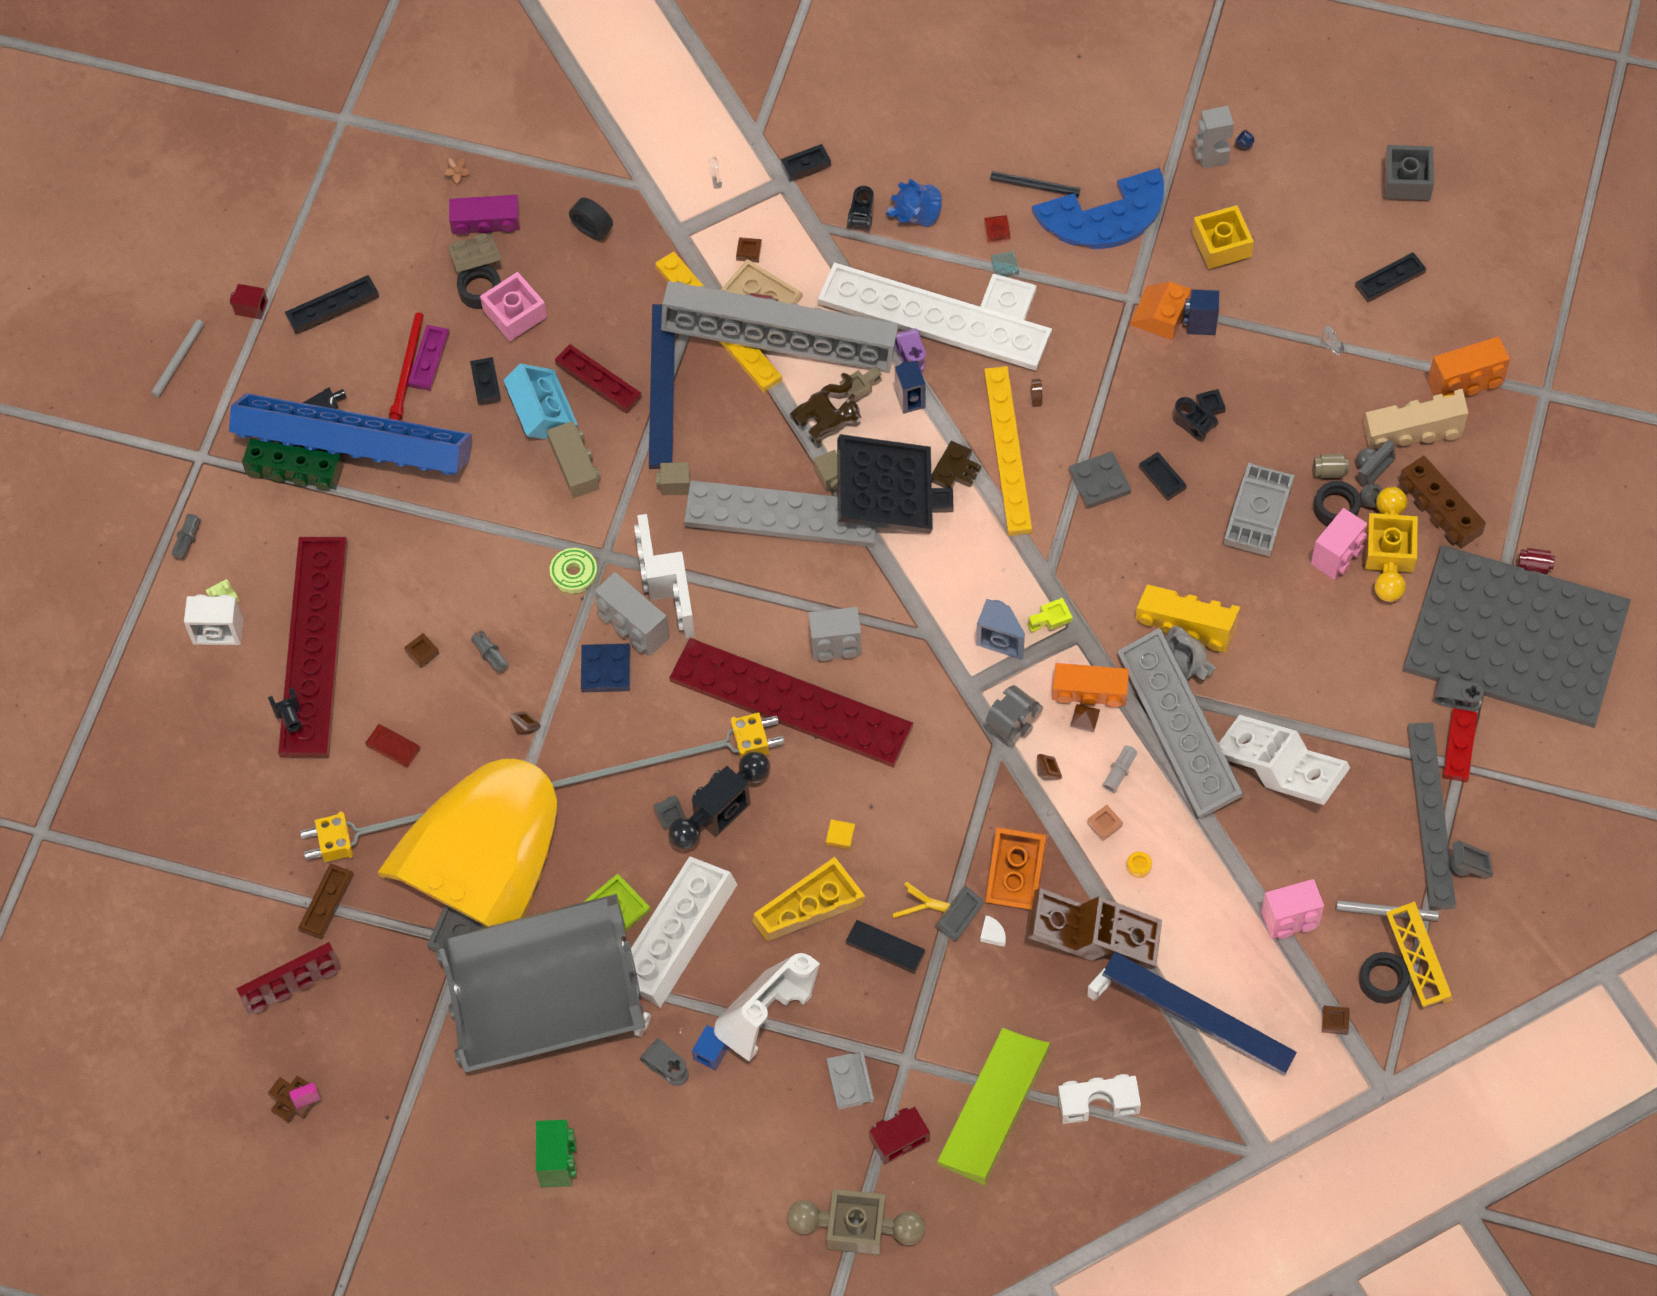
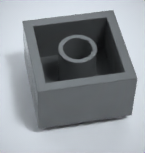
[1384,145,1434,200]

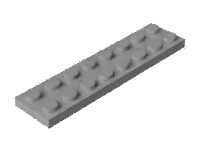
[684,480,876,547]
[1117,628,1245,819]

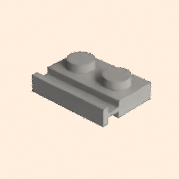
[826,1051,874,1110]

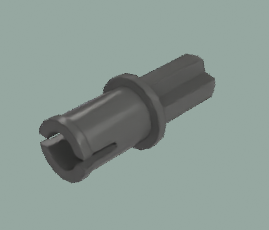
[172,514,201,560]
[471,631,508,673]

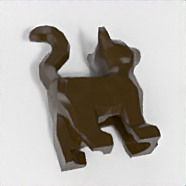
[790,373,862,448]

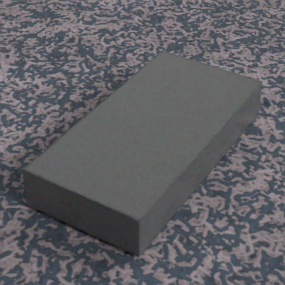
[935,886,985,941]

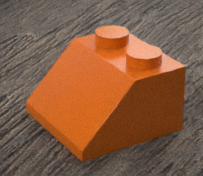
[1130,281,1191,340]

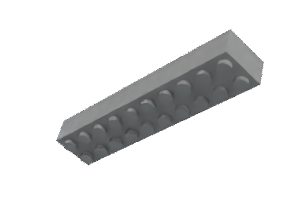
[661,281,898,373]

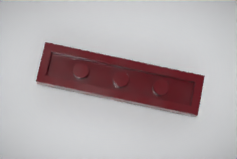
[555,344,642,413]

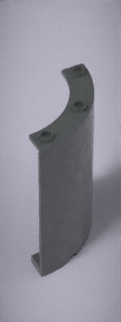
[436,894,645,1073]

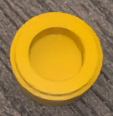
[1126,851,1152,878]

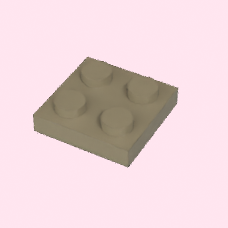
[447,233,501,272]

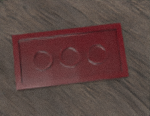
[236,942,341,1015]

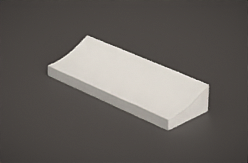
[631,857,738,1008]

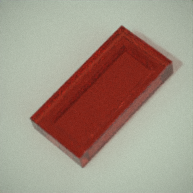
[365,724,421,768]

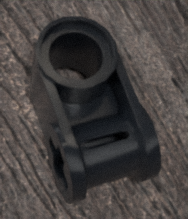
[847,186,874,231]
[1173,397,1219,441]

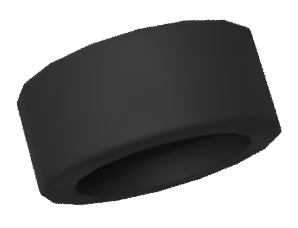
[568,197,613,240]
[457,264,501,309]
[1314,481,1361,526]
[1359,952,1410,1004]

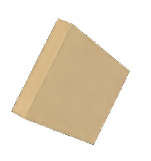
[720,259,803,304]

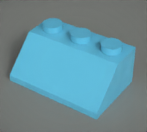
[503,363,578,439]

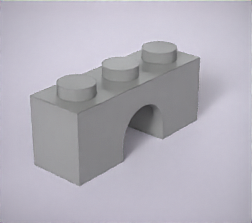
[1194,106,1234,169]

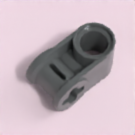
[1434,675,1484,712]
[640,1038,689,1086]

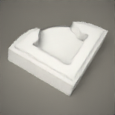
[980,916,1006,947]

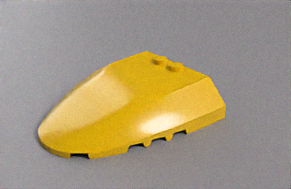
[378,759,557,927]

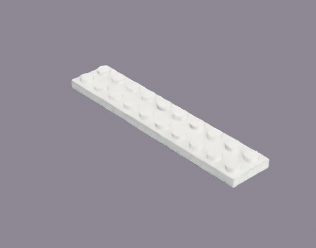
[818,263,1052,371]

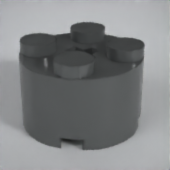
[986,685,1043,744]

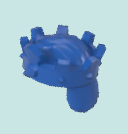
[886,179,942,227]

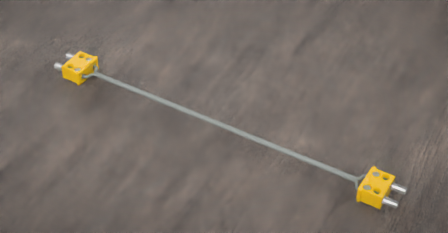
[300,713,785,863]

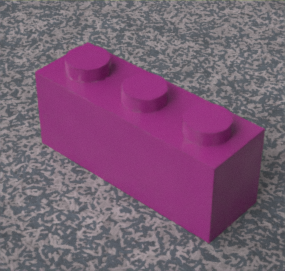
[449,195,520,235]

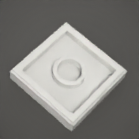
[980,274,1037,320]

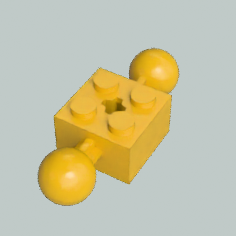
[1365,487,1418,602]

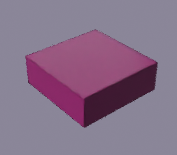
[289,1083,320,1109]

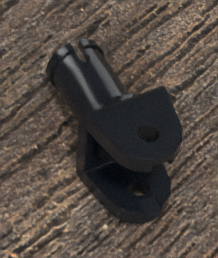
[268,688,301,732]

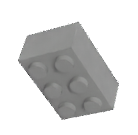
[594,572,670,657]

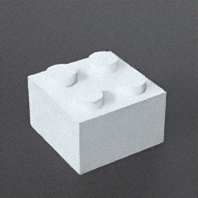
[184,594,244,645]

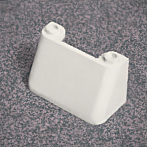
[714,953,820,1061]

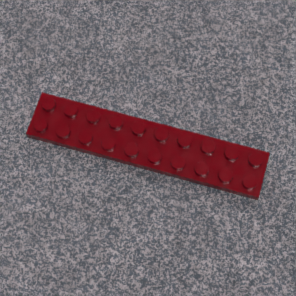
[278,537,348,757]
[669,638,913,768]

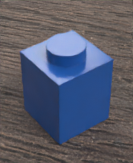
[692,1025,729,1071]

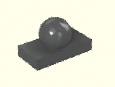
[1356,440,1396,487]
[1450,841,1493,879]

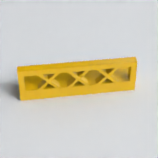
[1386,901,1454,1008]

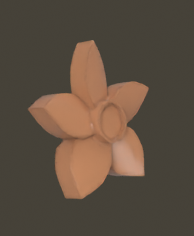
[443,158,470,184]

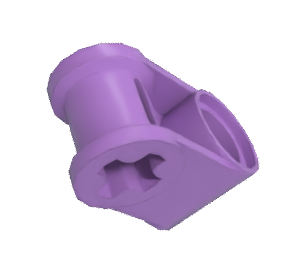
[895,328,926,372]

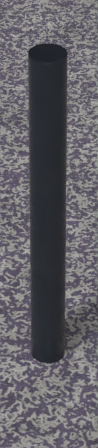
[990,171,1081,197]

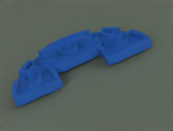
[1032,168,1164,249]

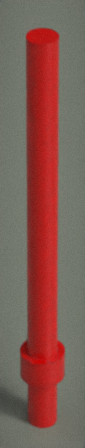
[388,312,424,420]

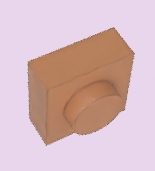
[1087,805,1123,840]

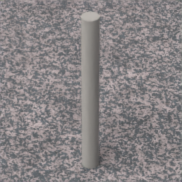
[151,319,204,398]
[1336,900,1439,921]

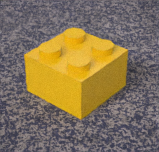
[1192,205,1254,269]

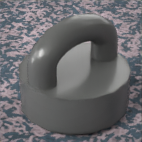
[1359,484,1382,507]

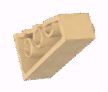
[1363,389,1468,449]

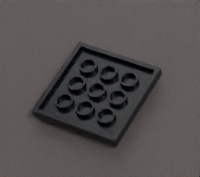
[837,434,933,534]

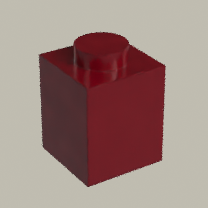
[230,284,268,320]

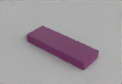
[408,325,450,391]

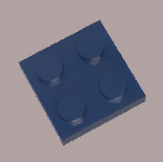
[581,643,631,693]

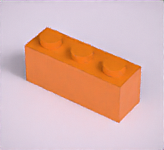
[1052,663,1129,707]

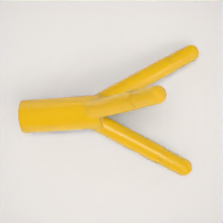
[892,882,950,918]

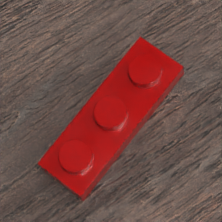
[1443,708,1478,782]

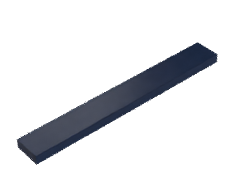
[649,304,675,469]
[1102,952,1297,1076]

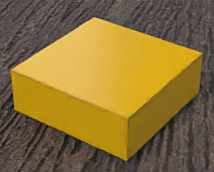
[826,819,855,850]

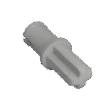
[1102,745,1137,793]

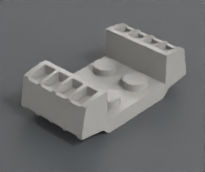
[1224,463,1295,557]

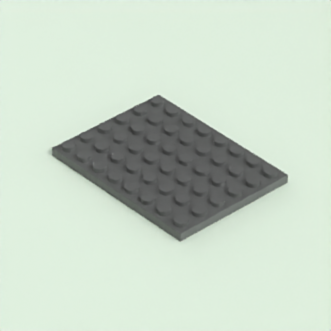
[1403,545,1631,728]

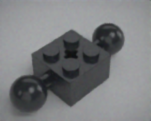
[668,751,770,849]

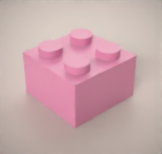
[480,272,547,341]
[1311,508,1367,580]
[1261,879,1324,939]

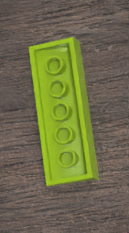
[937,1028,1050,1186]

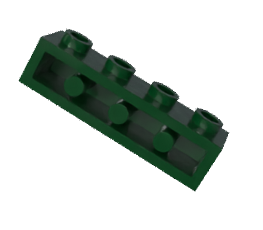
[242,438,344,490]

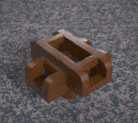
[268,1075,315,1123]

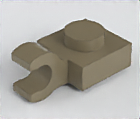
[839,367,882,402]

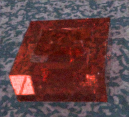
[984,215,1010,242]

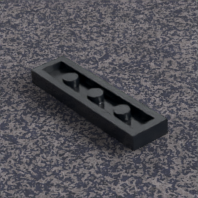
[285,275,379,334]

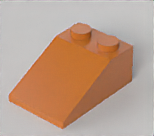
[985,827,1049,910]

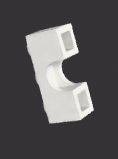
[1058,1074,1141,1124]

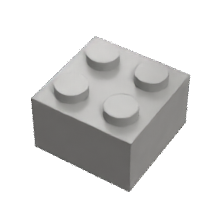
[809,607,862,661]

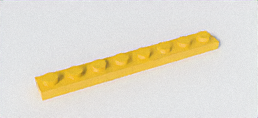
[655,251,782,393]
[984,366,1032,536]

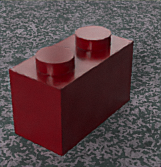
[869,1106,930,1165]

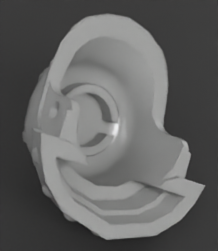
[1165,625,1216,680]

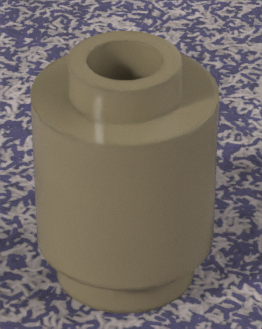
[1313,454,1349,478]

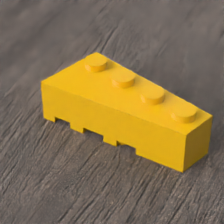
[1135,584,1240,653]
[752,857,865,942]

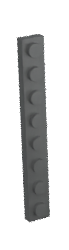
[1407,722,1456,910]

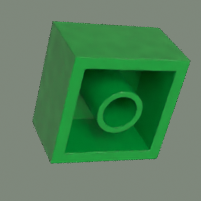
[536,1119,577,1188]

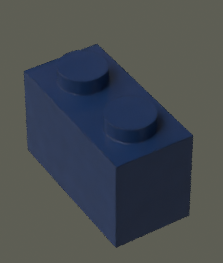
[1183,289,1219,335]
[895,361,926,414]

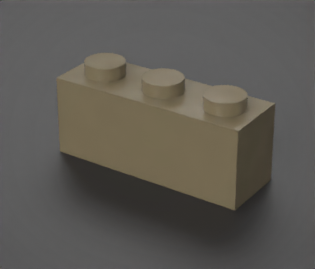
[547,421,601,499]

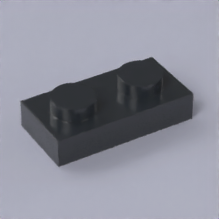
[781,144,831,181]
[470,357,501,405]

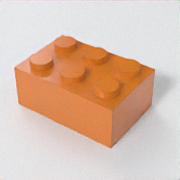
[1427,336,1510,396]

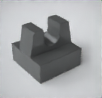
[653,795,685,830]

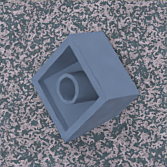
[976,599,1025,660]

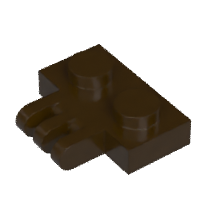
[932,441,982,488]

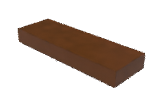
[298,863,354,940]

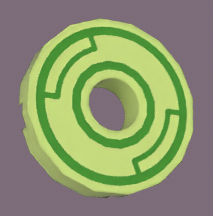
[549,548,598,594]

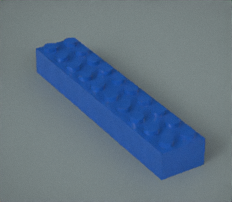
[229,393,472,475]

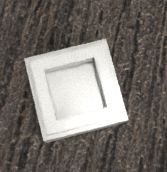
[1087,968,1111,1001]

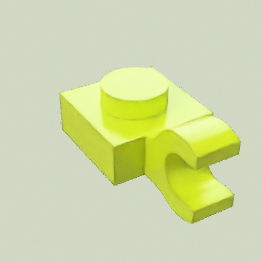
[1027,598,1073,633]

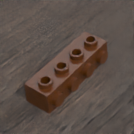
[1399,455,1486,549]

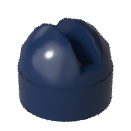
[1235,129,1255,150]

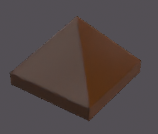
[1070,704,1100,732]
[509,711,541,734]
[1037,754,1062,780]

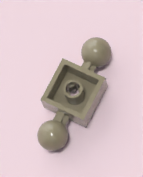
[787,1189,926,1255]

